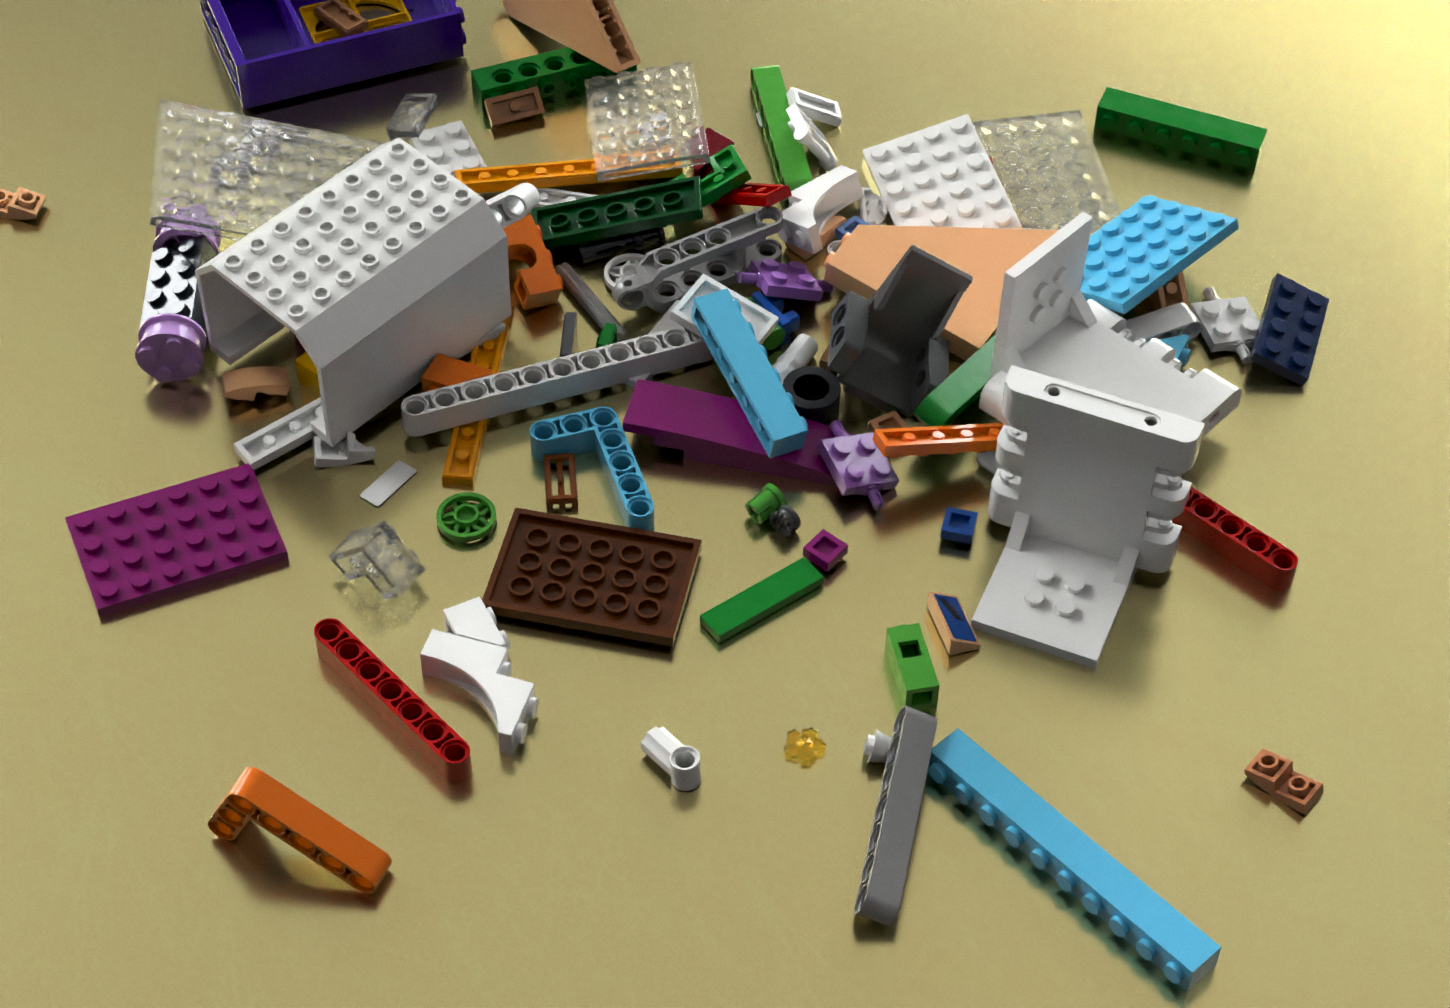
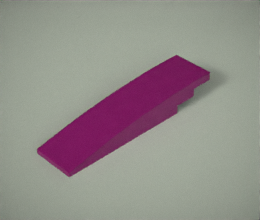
[623,379,856,486]

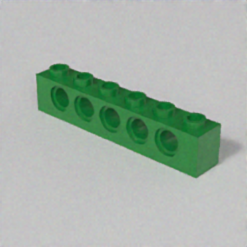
[471,47,637,112]

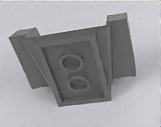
[828,245,973,417]

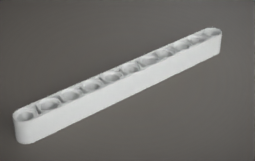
[401,326,713,437]

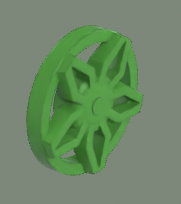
[436,492,496,544]

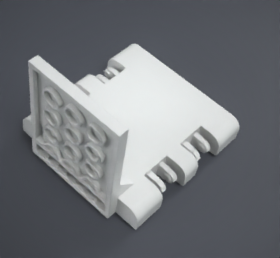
[979,212,1242,438]
[971,365,1205,669]

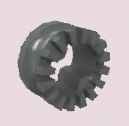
[769,505,801,537]

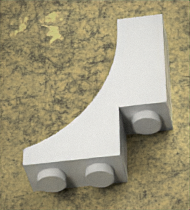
[777,165,864,254]
[420,629,539,756]

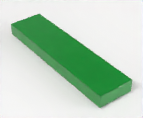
[700,557,824,643]

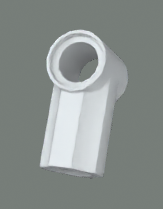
[641,726,702,791]

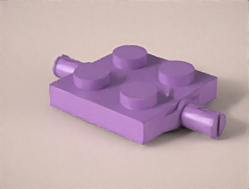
[736,258,833,302]
[817,420,900,511]

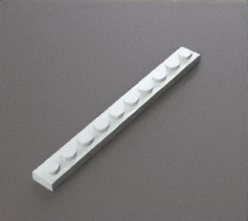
[234,322,506,471]

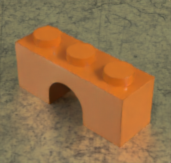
[503,215,563,310]

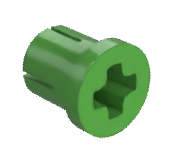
[745,483,788,524]

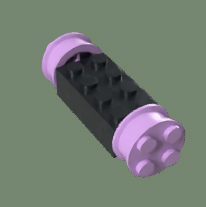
[135,209,221,383]

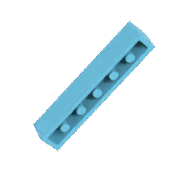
[691,288,808,459]

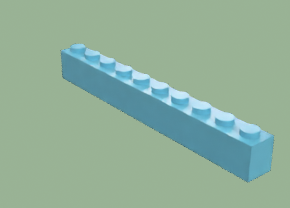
[928,728,1221,992]

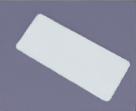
[360,460,417,506]

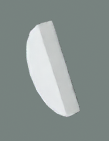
[858,187,888,225]

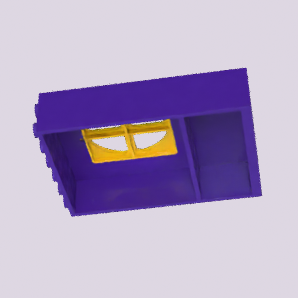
[199,0,466,109]

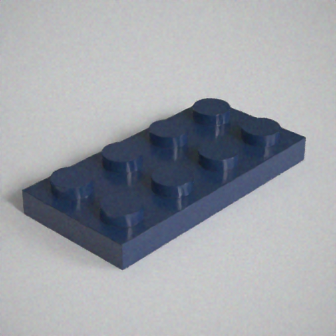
[1249,273,1329,386]

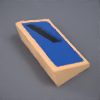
[927,592,981,656]

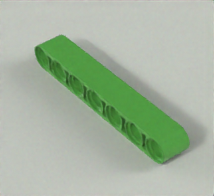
[750,65,813,201]

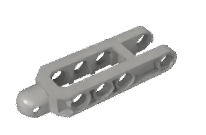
[612,206,783,313]

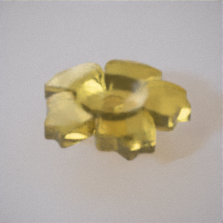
[784,727,826,763]

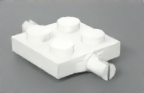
[1190,287,1260,365]

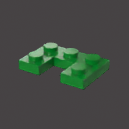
[671,144,752,207]

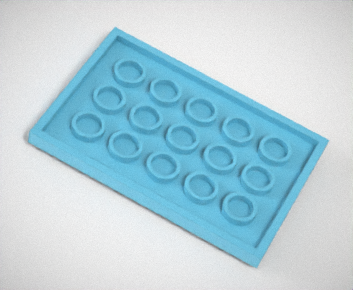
[1081,195,1239,314]

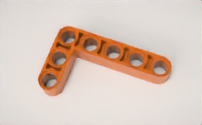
[207,767,392,894]

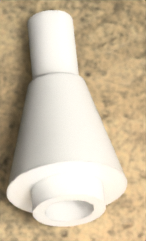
[863,729,891,763]

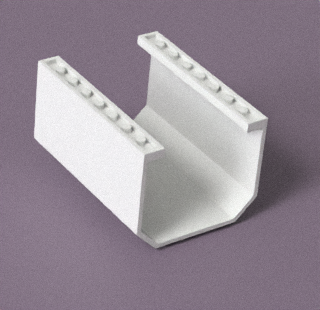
[195,137,511,447]

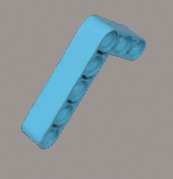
[530,406,655,531]

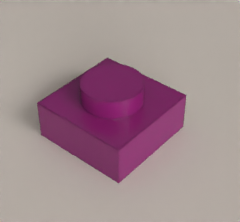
[803,529,848,572]

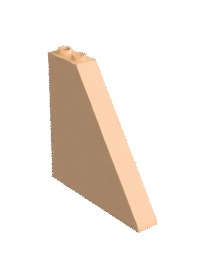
[502,0,641,73]
[823,224,1059,361]

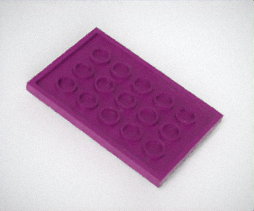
[65,463,289,617]

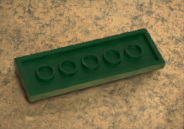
[531,176,703,250]

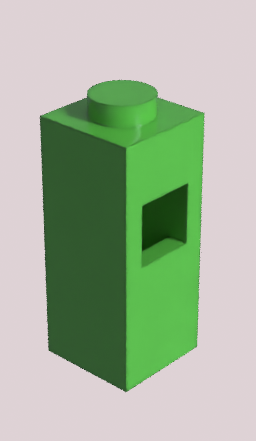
[885,623,940,709]

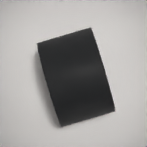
[782,366,841,426]

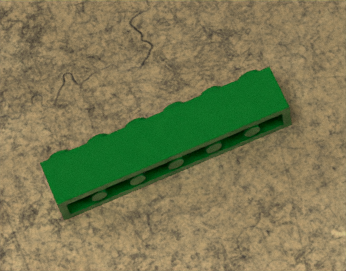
[1094,87,1268,171]

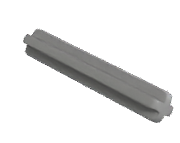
[555,262,626,342]

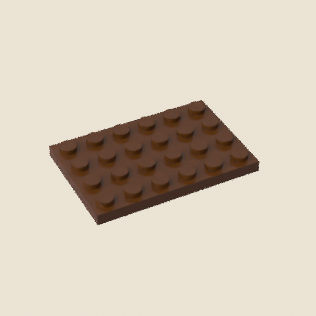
[482,507,702,647]

